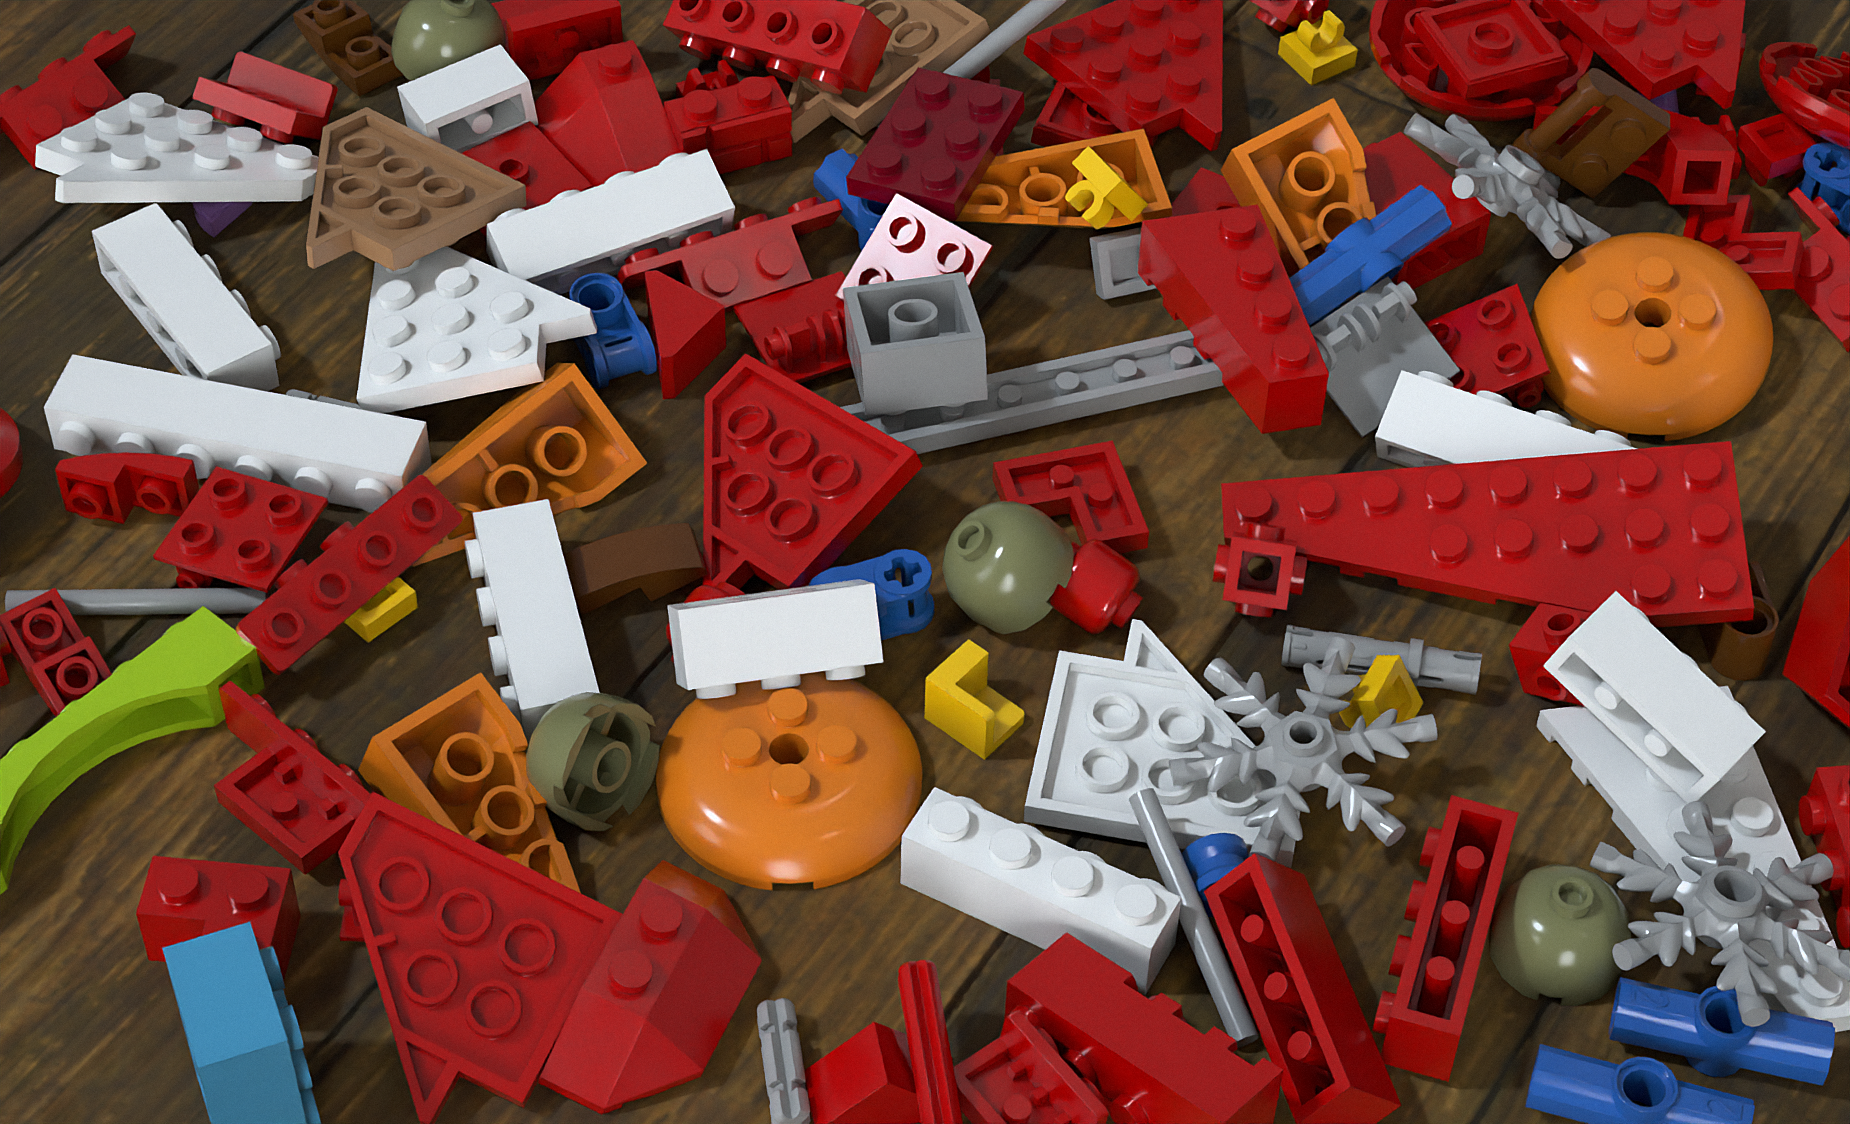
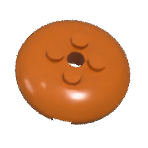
[1530,232,1774,441]
[656,671,923,891]

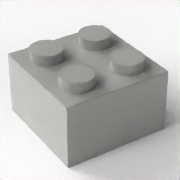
[843,272,988,416]

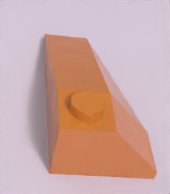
[1221,98,1376,305]
[943,129,1172,229]
[412,363,647,567]
[358,672,581,893]

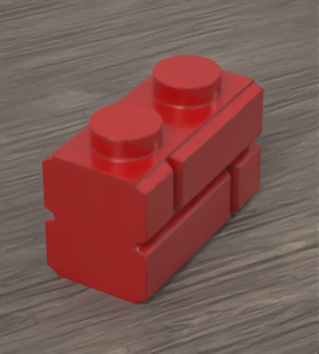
[664,75,792,174]

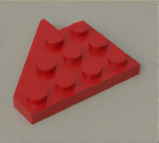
[1024,0,1223,152]
[1542,0,1746,109]
[703,353,923,590]
[338,791,623,1124]

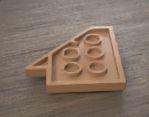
[788,0,991,143]
[306,107,526,271]

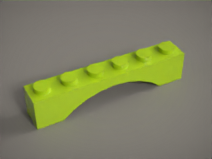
[0,606,265,895]

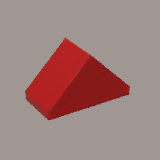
[645,270,726,399]
[804,1021,921,1124]

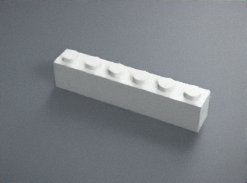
[44,355,432,513]

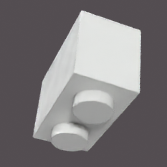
[397,44,538,153]

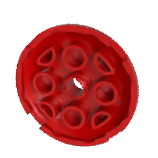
[1369,0,1594,122]
[1759,42,1850,150]

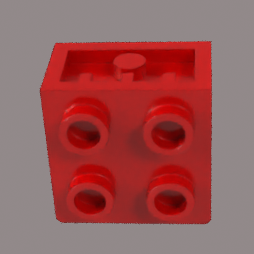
[491,0,623,80]

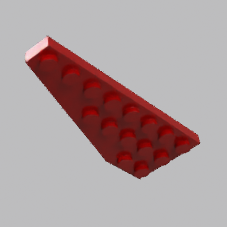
[1221,441,1754,628]

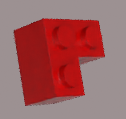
[136,856,301,981]

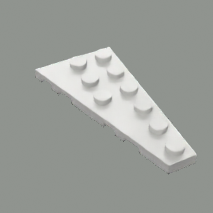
[1536,686,1850,1032]

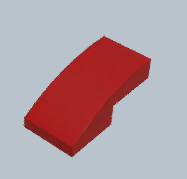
[55,452,200,524]
[0,588,112,717]

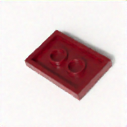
[846,67,1025,221]

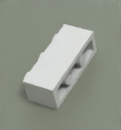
[667,579,883,699]
[1543,591,1766,804]

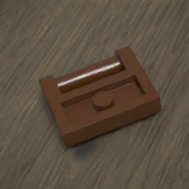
[1513,68,1670,199]

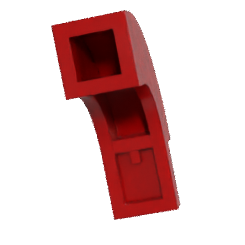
[1533,105,1735,205]

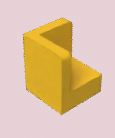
[924,639,1024,760]

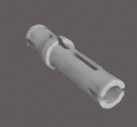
[1281,625,1482,695]

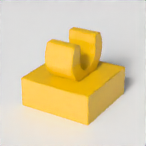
[1278,10,1358,86]
[1065,146,1148,230]
[1339,655,1423,728]

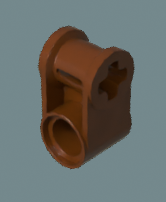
[1697,559,1779,681]

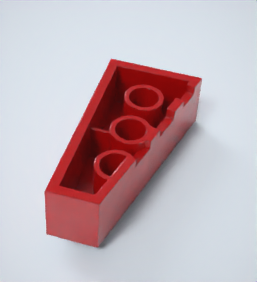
[1137,204,1329,434]
[1004,932,1284,1124]

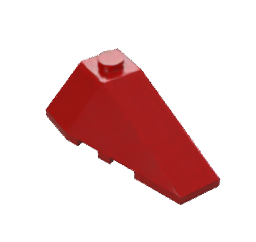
[534,40,681,188]

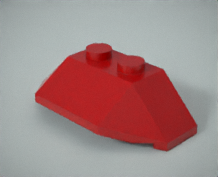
[1782,536,1850,729]
[538,860,762,1115]

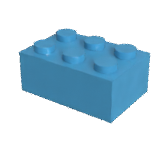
[162,922,321,1124]

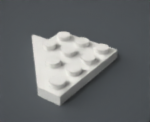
[35,93,319,203]
[357,247,597,414]
[1024,619,1300,868]

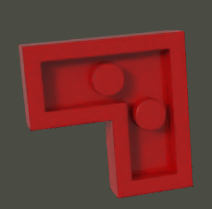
[1683,195,1804,290]
[992,440,1149,553]

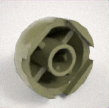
[391,0,506,81]
[942,501,1074,634]
[526,692,659,831]
[1489,864,1631,1006]

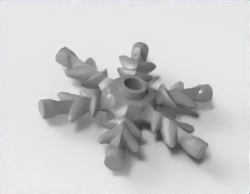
[1404,113,1611,259]
[1169,637,1438,862]
[1590,801,1850,1027]

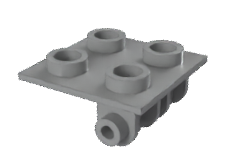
[1310,277,1460,438]

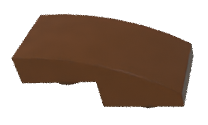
[293,0,403,97]
[563,523,708,615]

